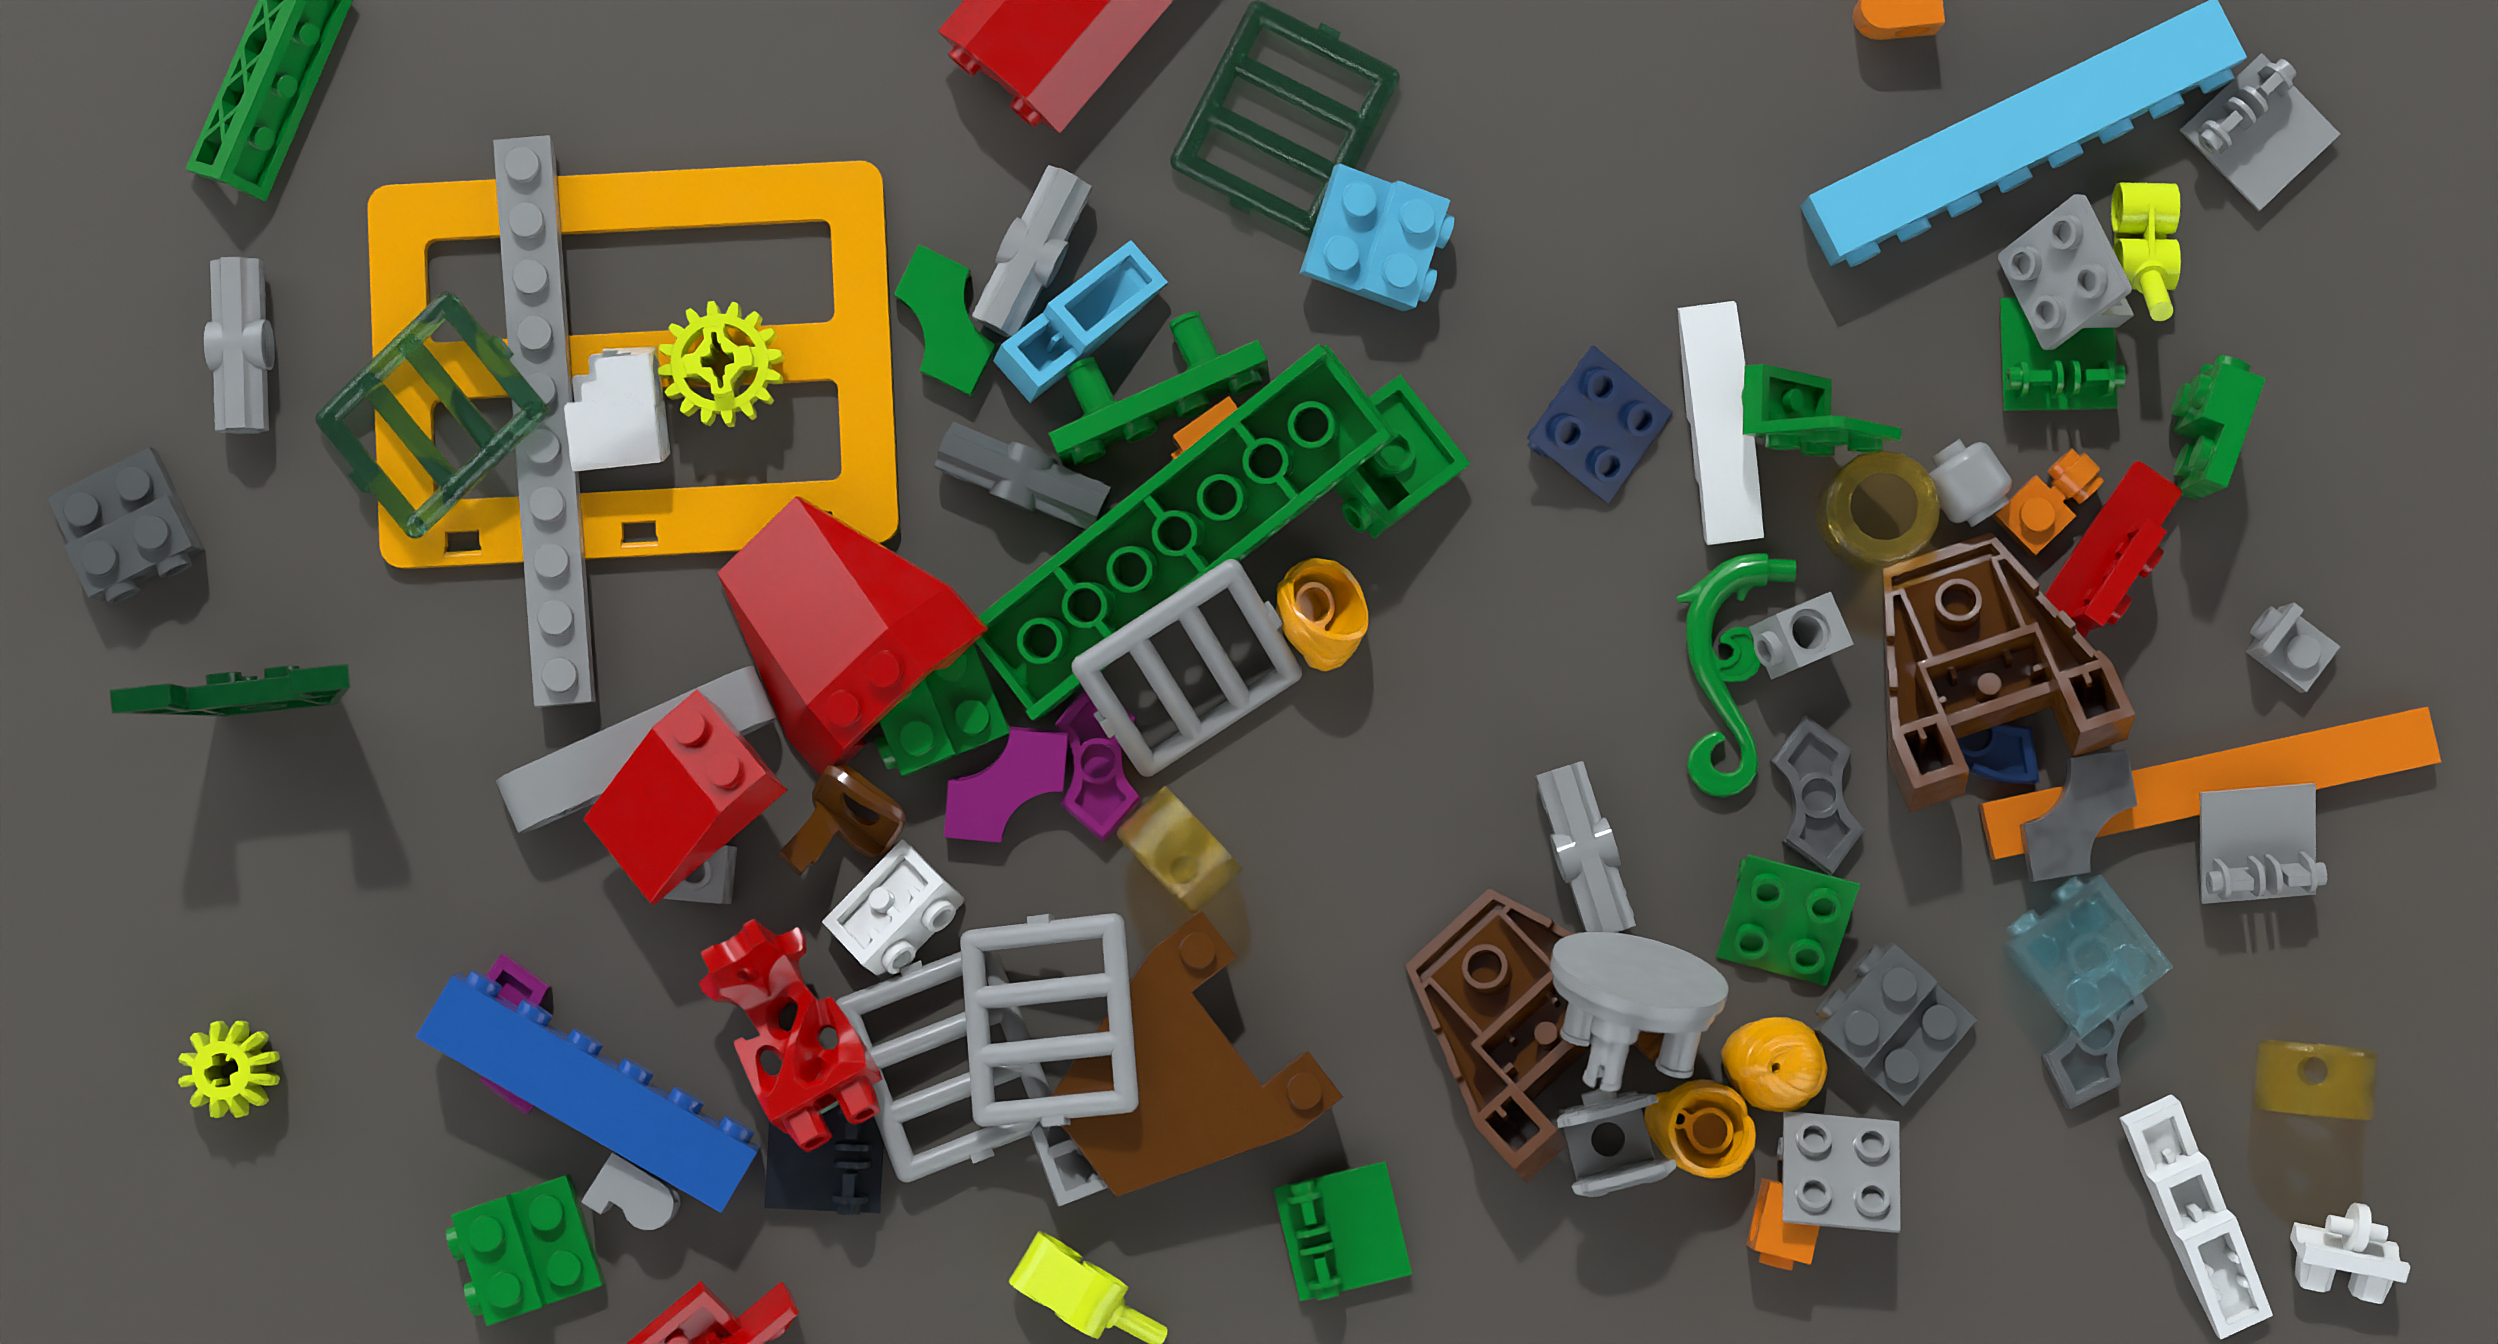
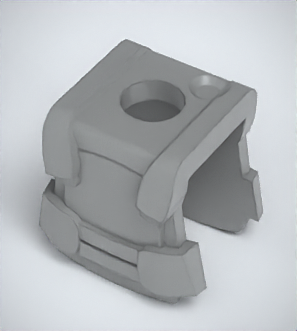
[1557,1089,1676,1197]

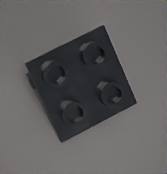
[764,1104,884,1215]

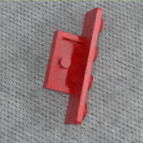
[2044,461,2182,639]
[626,1281,799,1344]

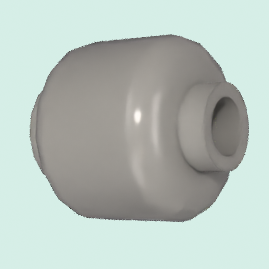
[1926,439,2012,527]

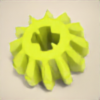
[178,1020,280,1118]

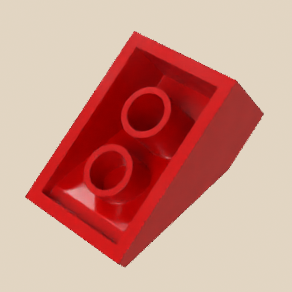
[583,689,787,905]

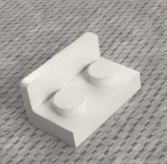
[822,839,965,981]

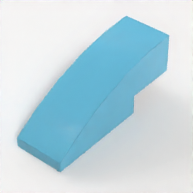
[993,240,1168,403]

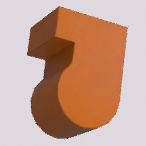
[1853,0,1945,40]

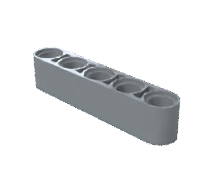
[496,666,776,834]

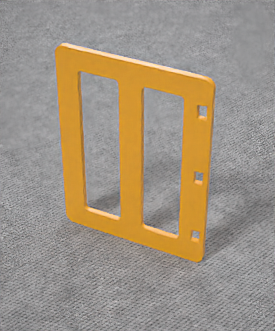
[367,161,899,569]

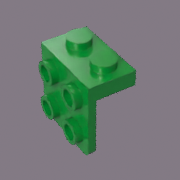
[1741,364,1902,457]

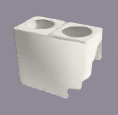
[564,346,671,472]

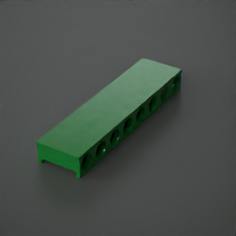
[975,344,1399,721]

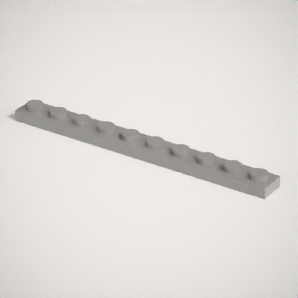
[493,135,596,708]

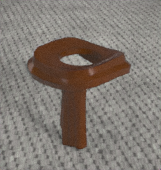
[779,764,906,875]

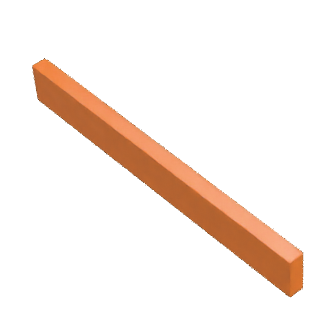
[1978,706,2441,860]

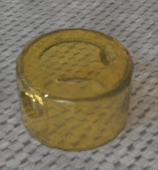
[1816,450,1941,570]
[1116,785,1243,914]
[2253,1039,2378,1120]

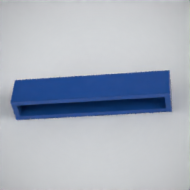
[415,970,760,1213]

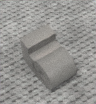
[581,1152,681,1230]

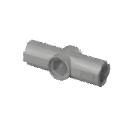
[972,165,1092,338]
[204,257,275,434]
[1535,761,1636,933]

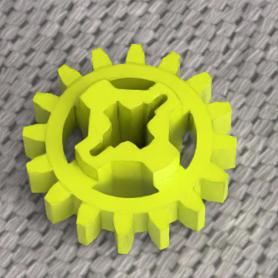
[657,301,785,427]

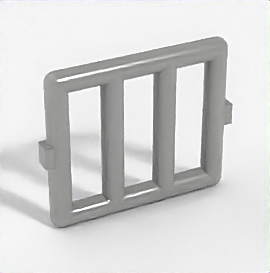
[1072,559,1302,777]
[960,913,1139,1127]
[836,950,1052,1182]

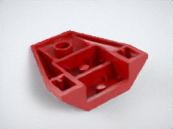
[717,496,988,777]

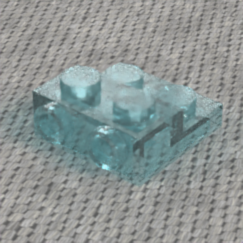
[2001,874,2173,1038]

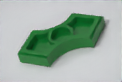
[893,244,996,398]

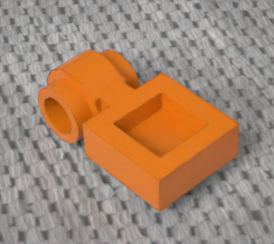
[1991,448,2104,557]

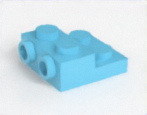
[1299,164,1454,312]

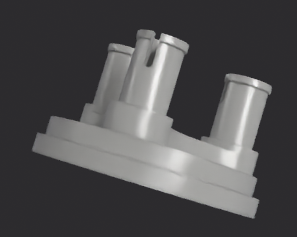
[1550,932,1728,1091]

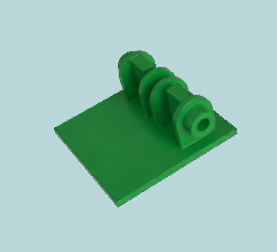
[1999,298,2126,411]
[1715,854,1860,986]
[1273,1161,1412,1301]

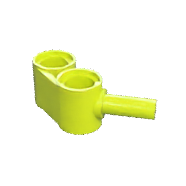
[2111,183,2181,321]
[1008,1231,1167,1344]

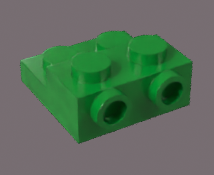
[2171,355,2266,500]
[1333,374,1471,539]
[875,643,1010,777]
[446,1174,606,1326]

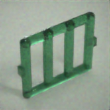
[1170,0,1400,238]
[315,291,549,539]

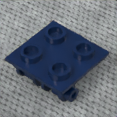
[1527,345,1673,504]

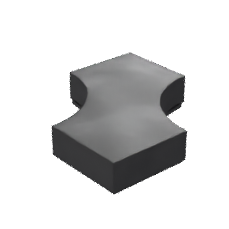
[1770,715,1865,876]
[2020,749,2138,882]
[2041,955,2148,1109]

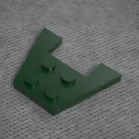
[110,664,350,717]

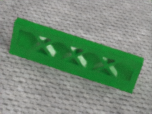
[185,0,352,202]

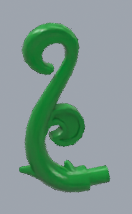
[1676,553,1796,798]

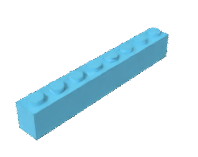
[1800,0,2247,267]

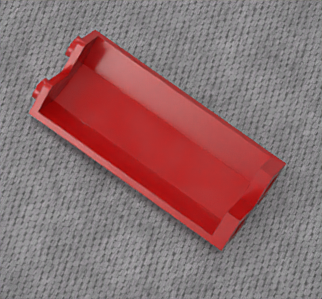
[938,0,1173,133]

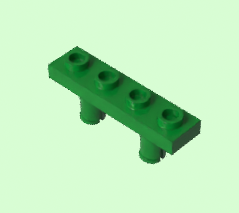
[1049,311,1269,466]

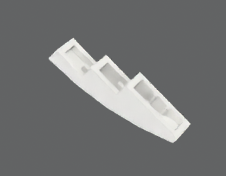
[1678,301,1764,545]
[2119,1094,2273,1339]

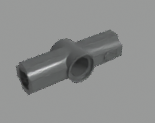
[934,422,1112,530]

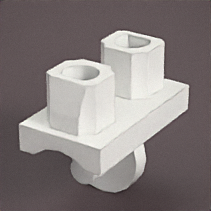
[2290,1203,2411,1304]

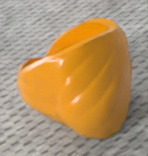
[1275,558,1368,671]
[1721,1017,1828,1112]
[1644,1079,1756,1179]

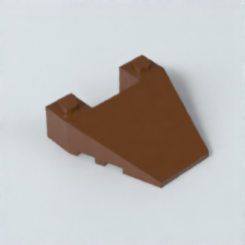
[1882,532,2136,813]
[1405,888,1664,1183]
[1050,911,1343,1197]

